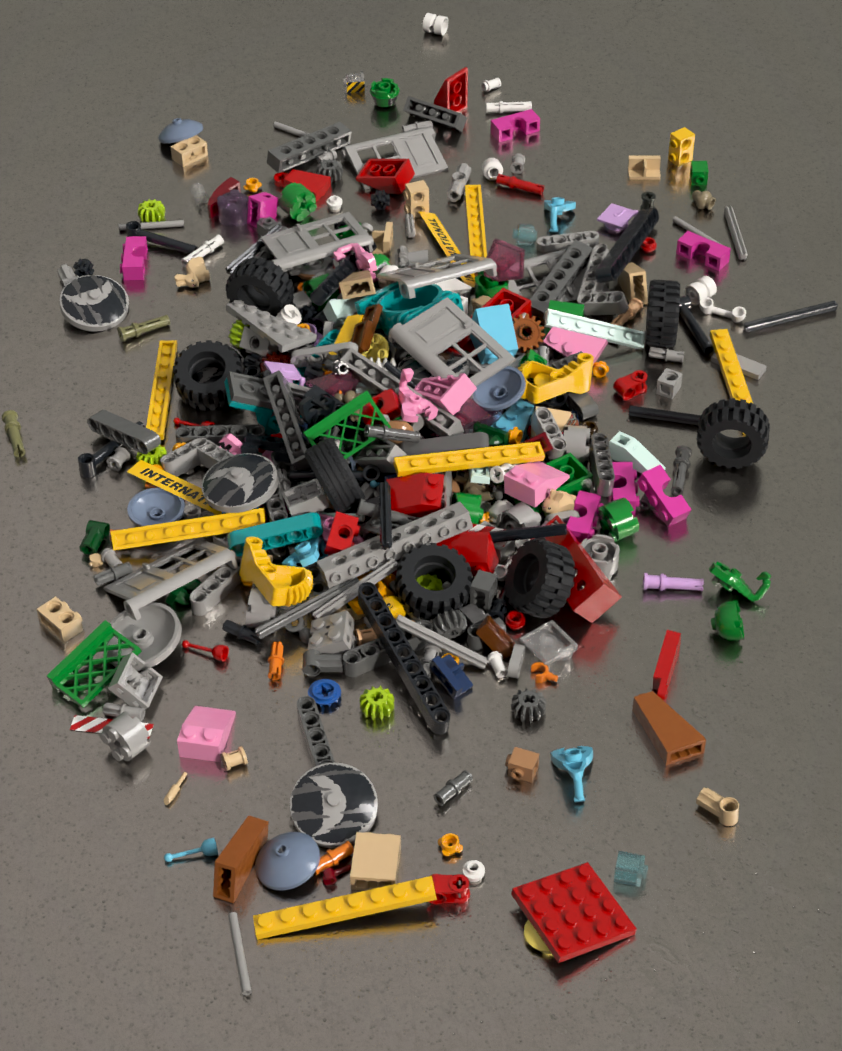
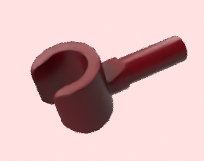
[323,864,351,886]

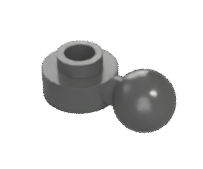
[285,617,312,644]

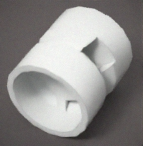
[423,13,448,36]
[684,276,717,305]

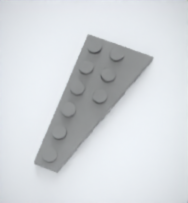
[226,300,317,353]

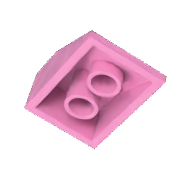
[504,461,570,507]
[177,706,236,763]

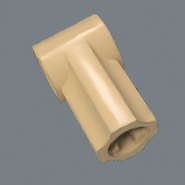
[696,787,739,826]

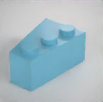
[491,399,534,445]

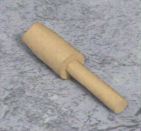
[164,772,187,805]

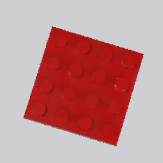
[511,862,637,963]

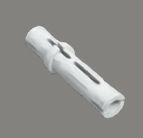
[486,101,532,113]
[181,235,224,268]

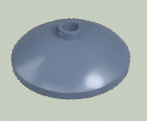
[158,118,203,143]
[473,366,526,411]
[127,487,185,527]
[255,832,320,890]

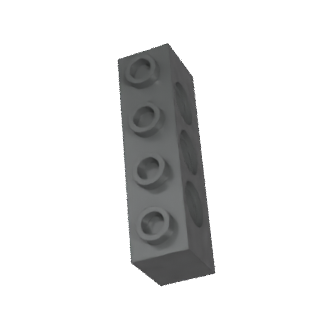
[403,96,467,132]

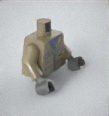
[454,466,505,503]

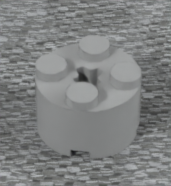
[563,425,590,463]
[496,502,541,547]
[581,534,620,580]
[245,588,279,628]
[100,711,150,762]

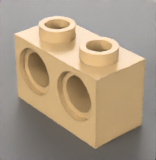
[171,135,208,167]
[403,180,429,219]
[37,597,83,643]

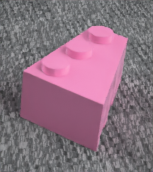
[543,327,608,364]

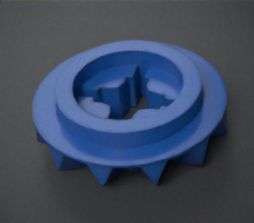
[308,679,341,707]

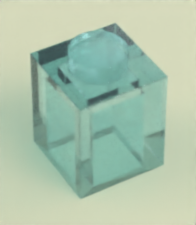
[614,851,648,887]

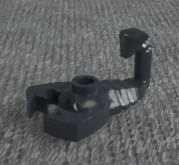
[299,395,335,448]

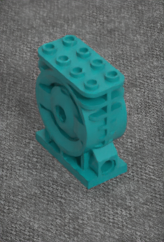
[355,281,464,336]

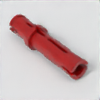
[496,174,544,195]

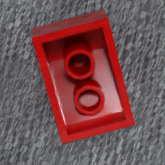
[434,67,468,112]
[355,159,415,194]
[386,472,444,518]

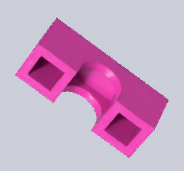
[490,109,540,142]
[676,231,731,271]
[120,236,148,280]
[611,462,640,515]
[637,464,692,527]
[567,490,604,542]

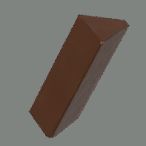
[476,615,515,660]

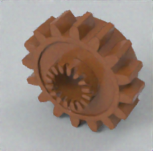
[512,314,545,353]

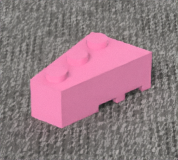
[414,373,477,415]

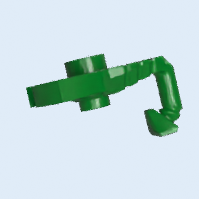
[709,561,771,602]

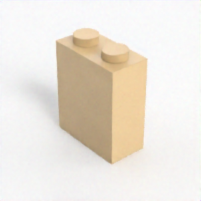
[350,832,401,891]

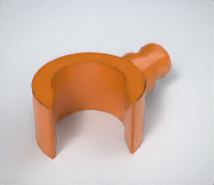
[531,662,558,683]

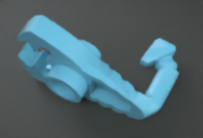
[544,197,576,232]
[282,536,328,567]
[550,746,593,802]

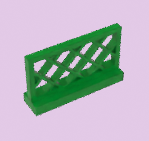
[303,390,391,459]
[47,620,142,708]

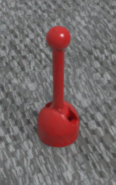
[173,418,215,426]
[181,640,229,662]

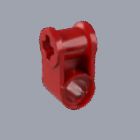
[613,370,647,401]
[429,874,470,904]

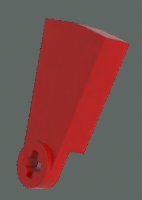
[274,169,331,202]
[653,630,681,702]

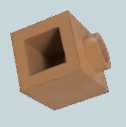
[505,747,539,783]

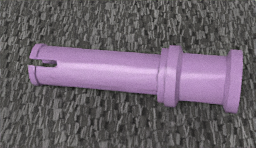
[643,573,704,591]

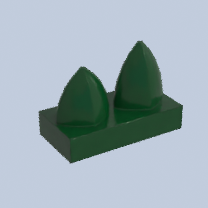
[473,422,509,447]
[165,578,202,606]

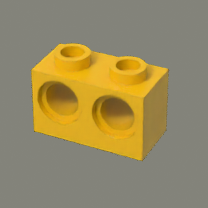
[668,127,695,167]

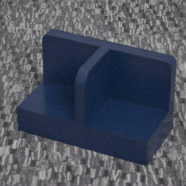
[430,654,473,699]

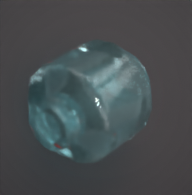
[512,224,537,246]

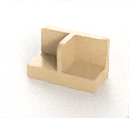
[628,156,661,180]
[372,222,393,255]

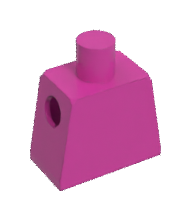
[247,192,279,228]

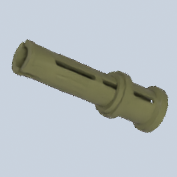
[117,315,170,342]
[2,410,25,457]

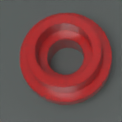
[640,237,657,252]
[505,611,525,629]

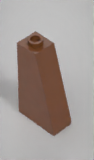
[632,691,706,766]
[213,815,269,903]

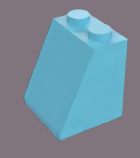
[469,304,518,364]

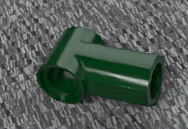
[79,520,110,556]

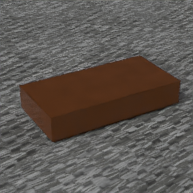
[351,320,372,353]

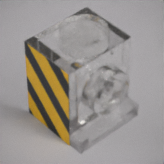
[343,71,365,93]

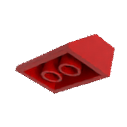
[437,531,499,576]

